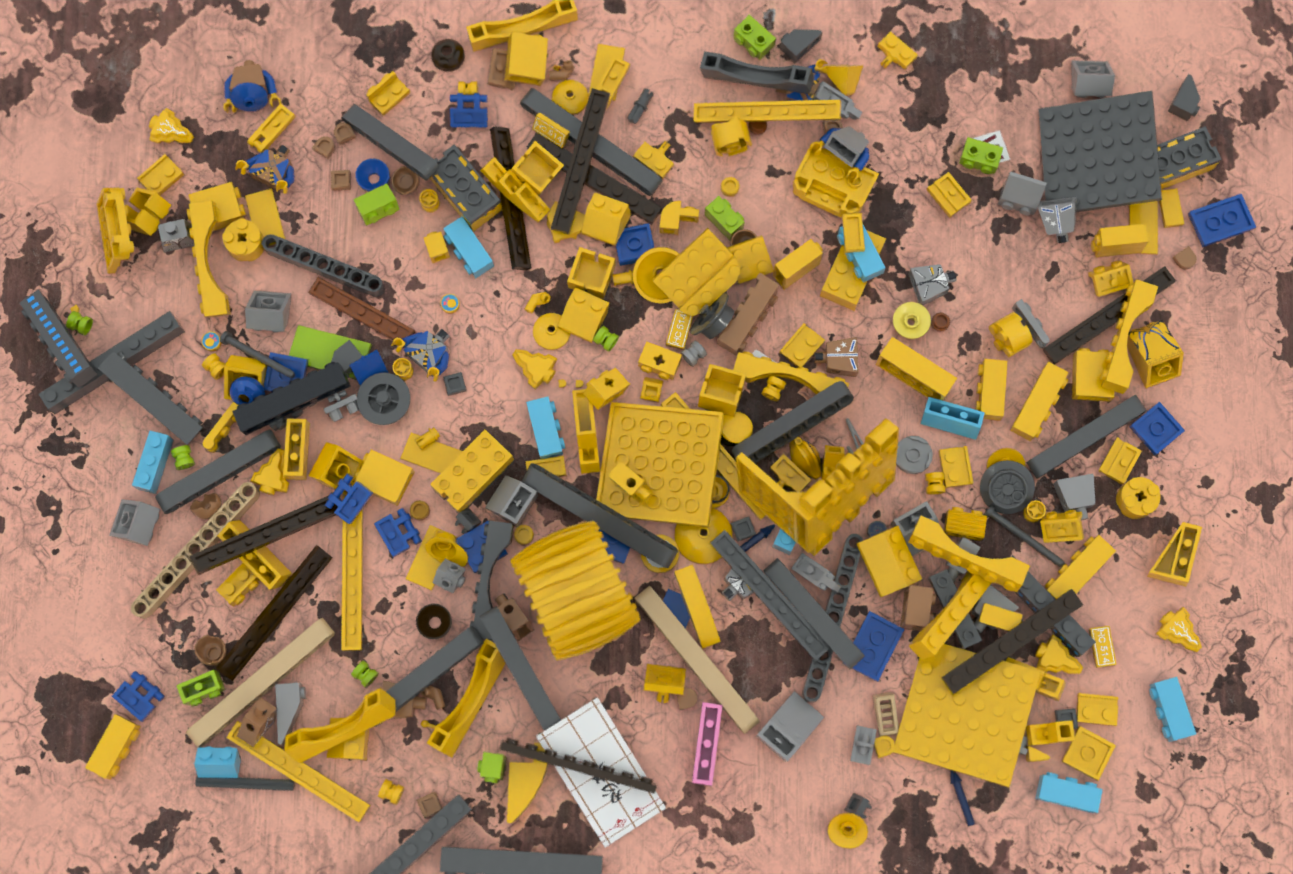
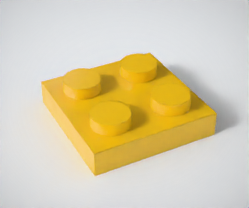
[727,235,774,284]
[1061,726,1116,781]

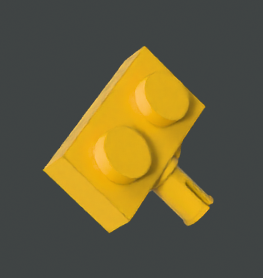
[877,31,918,70]
[633,141,674,179]
[770,454,811,492]

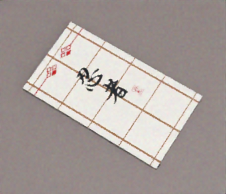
[536,697,666,847]

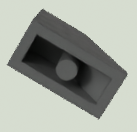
[780,29,823,63]
[1168,74,1200,121]

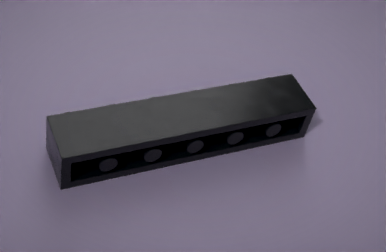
[232,362,351,435]

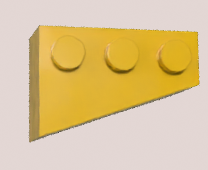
[1147,522,1202,587]

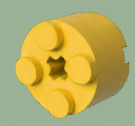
[711,117,752,157]
[222,218,264,262]
[988,312,1033,357]
[1116,477,1160,519]

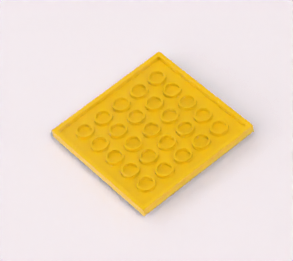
[596,402,724,527]
[893,644,1041,788]

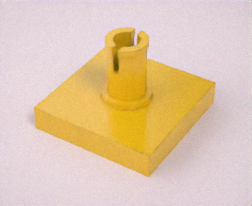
[644,664,686,703]

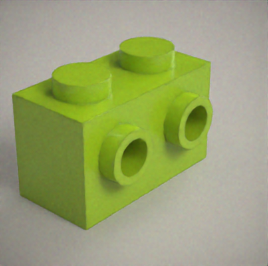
[733,15,776,60]
[959,137,1003,174]
[353,184,400,226]
[705,196,745,241]
[176,670,225,707]
[477,752,506,783]

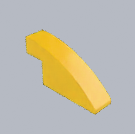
[572,389,600,474]
[674,564,721,649]
[507,742,548,823]

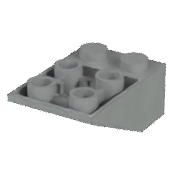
[756,691,824,762]

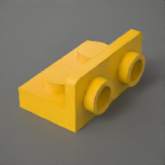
[366,71,410,116]
[1088,260,1133,297]
[1040,510,1084,543]
[216,563,260,607]

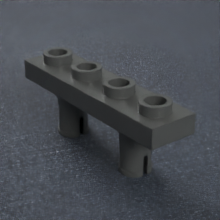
[928,569,982,649]

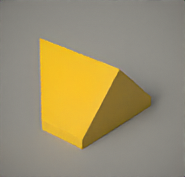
[824,65,863,96]

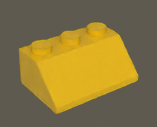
[857,526,922,597]

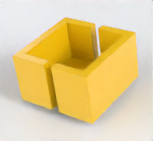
[511,141,564,196]
[125,187,171,236]
[567,247,616,299]
[698,364,746,417]

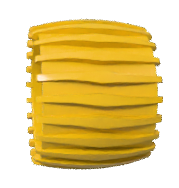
[510,521,641,660]

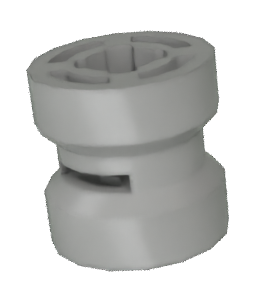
[681,340,707,367]

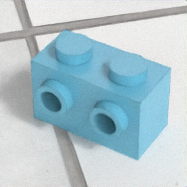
[194,746,241,778]

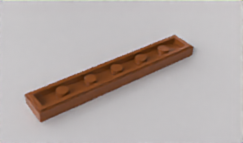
[308,277,415,340]

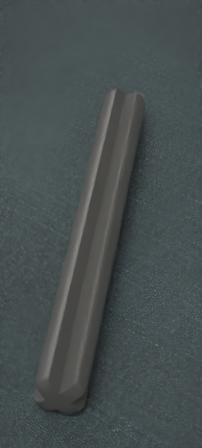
[195,776,295,791]

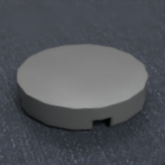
[896,436,933,474]

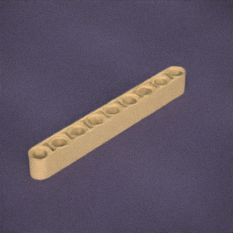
[131,482,260,619]
[634,586,760,734]
[186,618,335,748]

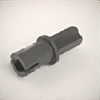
[627,88,654,124]

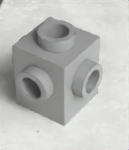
[433,559,466,593]

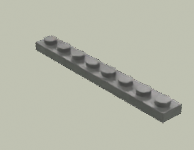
[710,530,830,662]

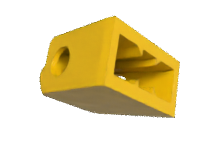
[607,461,652,502]

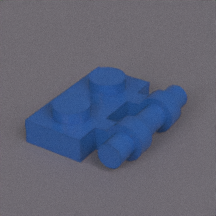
[450,93,488,127]
[325,473,373,524]
[374,508,422,558]
[112,671,165,722]

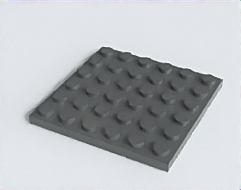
[1039,91,1162,212]

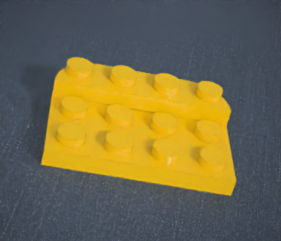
[793,143,879,218]
[96,187,134,274]
[652,228,741,316]

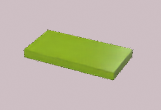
[289,325,371,379]

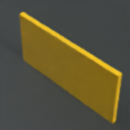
[588,44,625,101]
[245,188,285,246]
[1129,201,1158,254]
[400,432,463,474]
[405,525,456,590]

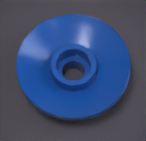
[230,83,268,112]

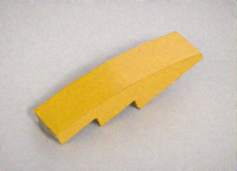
[480,157,550,222]

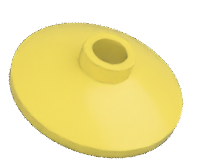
[893,302,931,339]

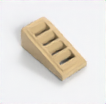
[872,692,899,736]

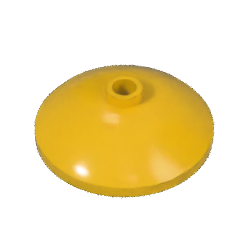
[633,247,679,303]
[674,508,732,564]

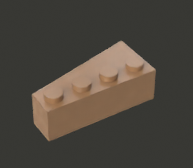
[717,273,779,356]

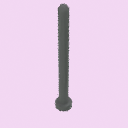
[220,331,295,378]
[983,505,1065,567]

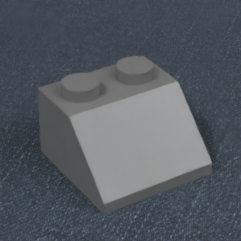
[1071,61,1115,98]
[998,172,1047,215]
[245,291,291,332]
[109,499,160,546]

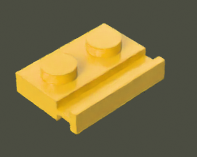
[137,154,184,195]
[926,172,972,218]
[779,323,825,367]
[1098,437,1142,485]
[938,446,974,488]
[1076,693,1119,726]

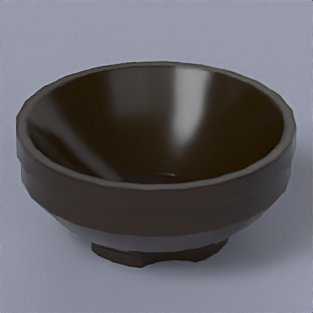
[431,39,465,72]
[416,604,452,640]

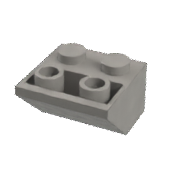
[485,475,538,527]
[891,501,939,556]

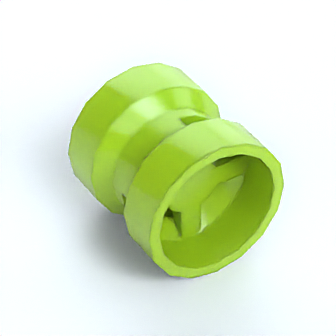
[66,311,93,335]
[593,326,619,352]
[171,445,195,470]
[351,660,379,688]

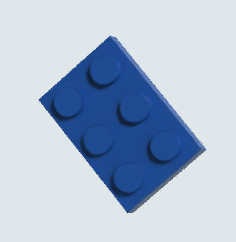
[1188,193,1256,247]
[842,611,905,682]

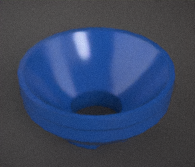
[355,159,390,192]
[230,377,265,405]

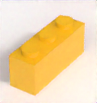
[975,359,1008,421]
[283,418,310,480]
[85,714,141,779]

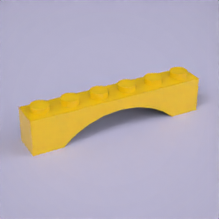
[466,0,578,52]
[187,201,231,318]
[1100,279,1158,394]
[733,351,849,395]
[908,515,1030,592]
[909,572,991,660]
[426,639,506,758]
[284,688,396,763]

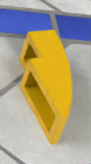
[1006,657,1066,701]

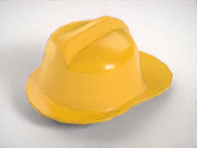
[425,531,468,567]

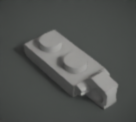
[812,81,862,120]
[791,553,841,593]

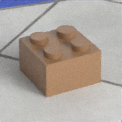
[900,585,936,631]

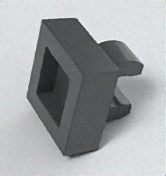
[455,508,481,534]
[844,793,872,819]

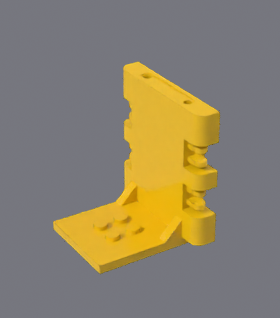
[736,419,899,556]

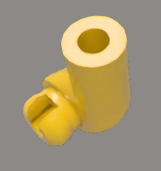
[524,292,551,314]

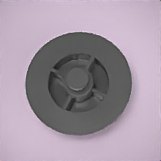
[690,293,734,339]
[357,373,411,425]
[980,460,1035,514]

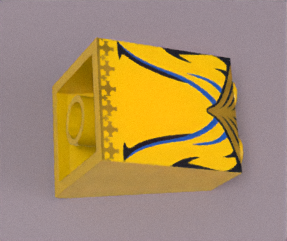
[1127,320,1184,388]

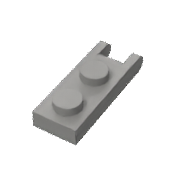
[1012,299,1050,348]

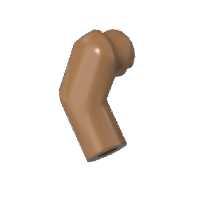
[549,60,574,80]
[420,685,446,710]

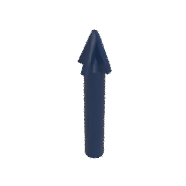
[740,524,775,552]
[950,770,975,827]

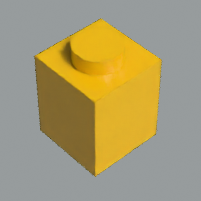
[423,231,450,263]

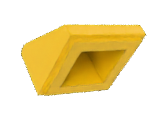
[640,377,663,402]
[1026,746,1050,762]

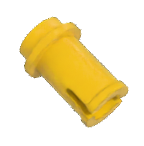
[612,269,633,286]
[415,427,440,450]

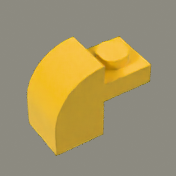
[660,201,699,235]
[821,445,845,480]
[1026,721,1075,746]

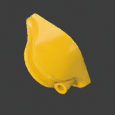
[789,437,821,480]

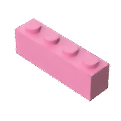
[692,702,722,786]

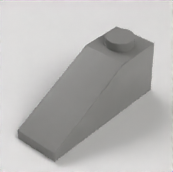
[275,682,306,745]

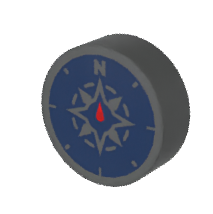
[867,521,887,537]

